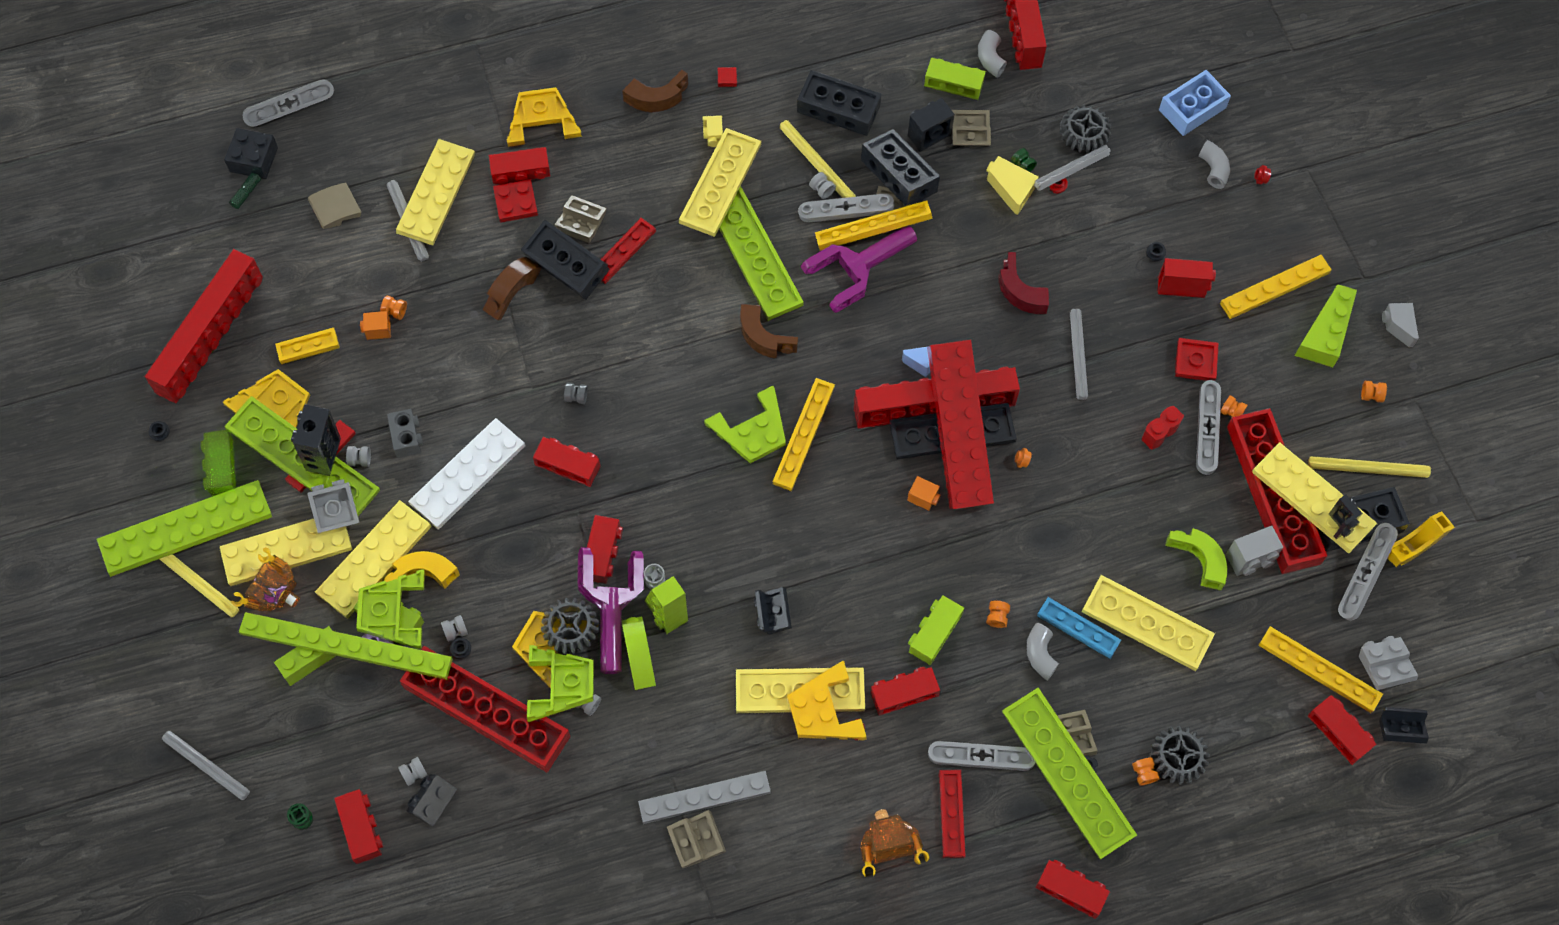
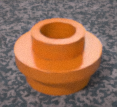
[1015,448,1032,468]

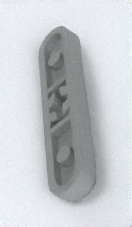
[242,79,334,127]
[798,194,895,222]
[1196,380,1221,475]
[1338,523,1398,621]
[928,741,1035,771]

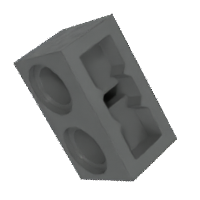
[387,409,423,458]

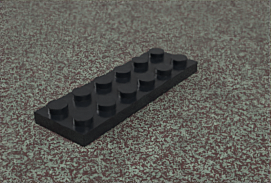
[889,403,1017,459]

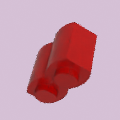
[1141,406,1184,450]

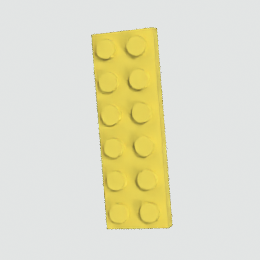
[679,128,761,237]
[396,139,475,245]
[1252,442,1377,553]
[315,500,432,619]
[220,519,352,586]
[1082,575,1215,671]
[736,668,865,713]

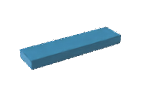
[1037,597,1121,659]

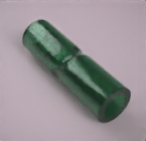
[229,173,261,209]

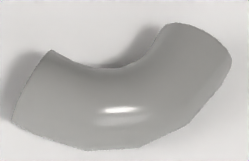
[978,30,1007,78]
[1198,140,1230,189]
[1027,623,1059,681]

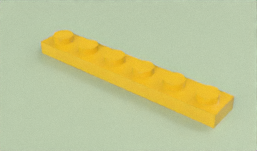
[815,200,933,251]
[1220,255,1332,319]
[773,378,835,491]
[1258,626,1383,713]

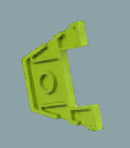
[704,386,786,463]
[357,569,425,649]
[527,645,594,722]

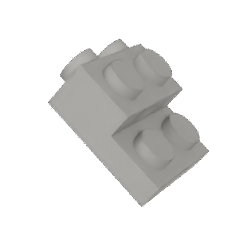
[307,479,359,533]
[1359,636,1418,690]

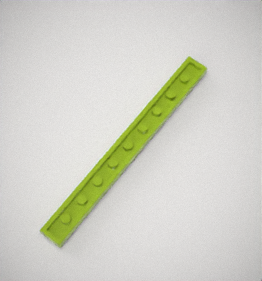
[239,612,453,680]

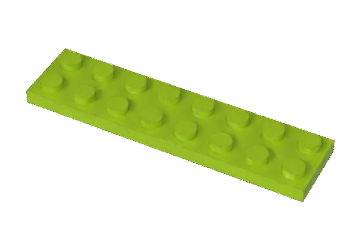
[719,186,804,321]
[224,396,380,516]
[97,480,272,577]
[1002,688,1137,859]

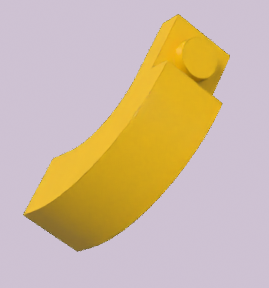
[1388,511,1455,567]
[384,551,460,589]

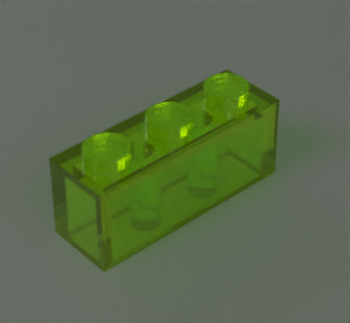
[201,430,236,497]

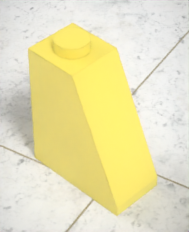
[986,156,1038,215]

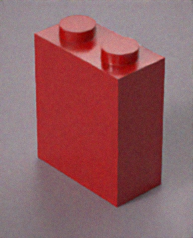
[1158,258,1216,298]

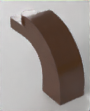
[622,70,688,112]
[483,257,542,320]
[740,304,798,358]

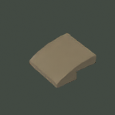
[952,110,991,146]
[308,183,361,229]
[555,195,607,243]
[1058,710,1098,756]
[667,810,726,868]

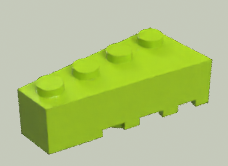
[1295,284,1357,367]
[645,576,688,634]

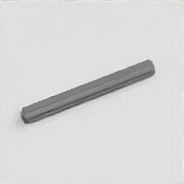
[1034,145,1110,191]
[387,180,429,262]
[1070,309,1088,400]
[162,731,250,800]

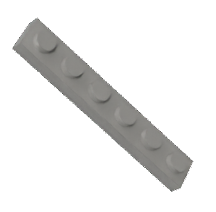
[638,771,771,824]

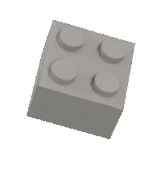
[1226,526,1283,576]

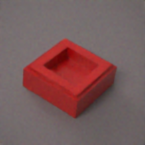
[718,67,737,87]

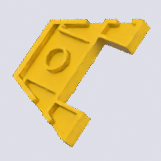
[507,87,582,147]
[223,369,310,428]
[512,611,599,689]
[787,661,867,740]

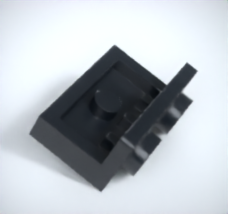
[1329,494,1363,539]
[754,587,792,635]
[1379,707,1429,744]
[406,774,457,826]

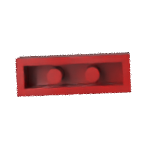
[489,147,550,185]
[533,437,601,487]
[587,515,623,584]
[870,667,940,716]
[1308,695,1377,765]
[334,789,383,864]
[1035,860,1110,919]

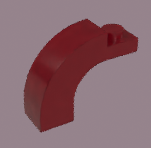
[999,252,1049,314]

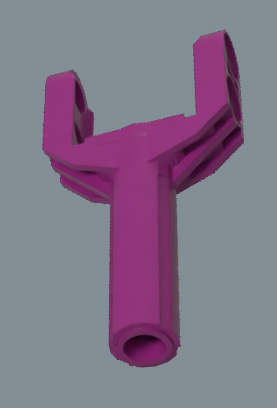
[801,225,917,313]
[578,547,644,674]

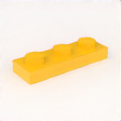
[275,328,340,364]

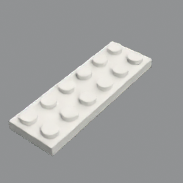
[408,418,525,530]

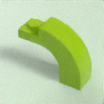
[1165,528,1227,590]
[622,617,656,690]

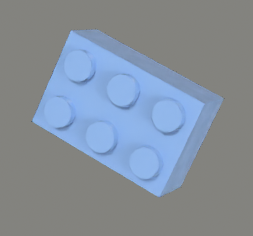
[1159,70,1231,136]

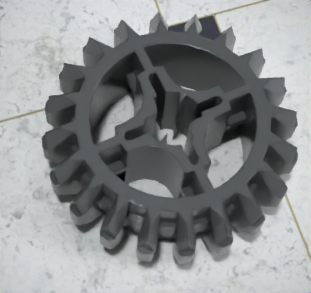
[1060,104,1111,154]
[541,597,599,654]
[1150,726,1210,785]

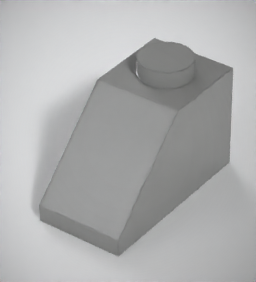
[1382,303,1419,347]

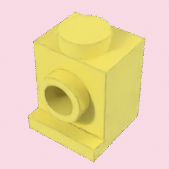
[703,116,723,147]

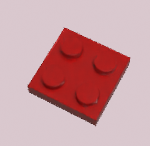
[493,179,538,223]
[1175,338,1218,381]

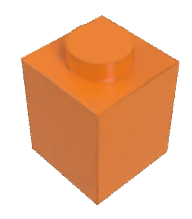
[360,311,391,340]
[907,476,941,511]

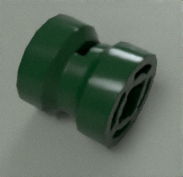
[1010,148,1037,172]
[287,803,313,830]

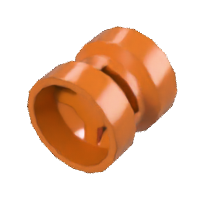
[380,295,407,320]
[1361,380,1387,403]
[1220,395,1248,418]
[986,601,1010,628]
[1132,757,1160,786]

